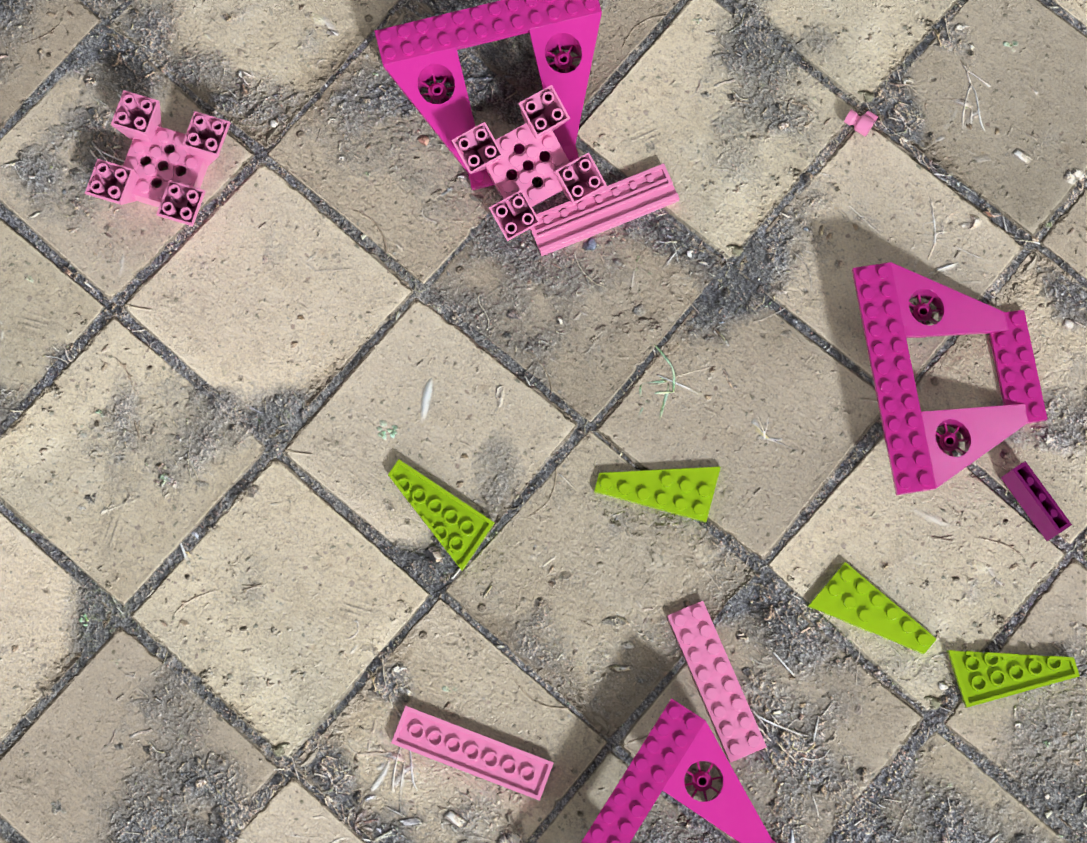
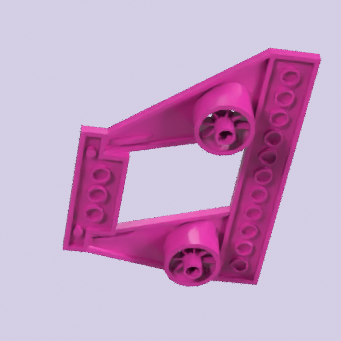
[374,0,602,190]
[852,262,1048,496]
[581,698,776,843]

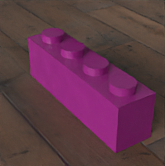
[1001,461,1072,541]

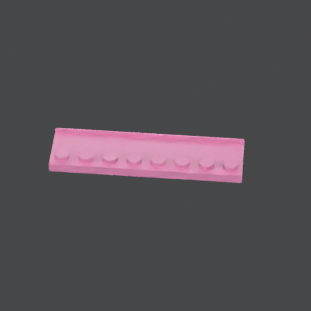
[530,163,679,256]

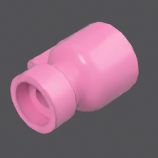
[844,109,879,137]

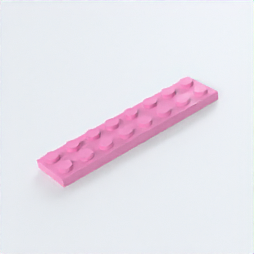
[667,601,767,763]
[391,706,554,801]

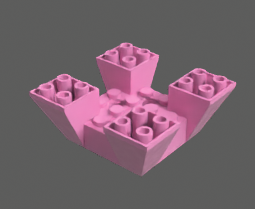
[451,85,607,241]
[85,90,231,226]

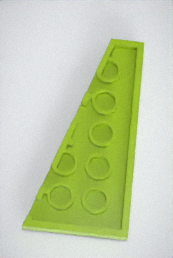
[388,459,495,571]
[594,467,721,523]
[807,562,936,654]
[947,650,1080,708]

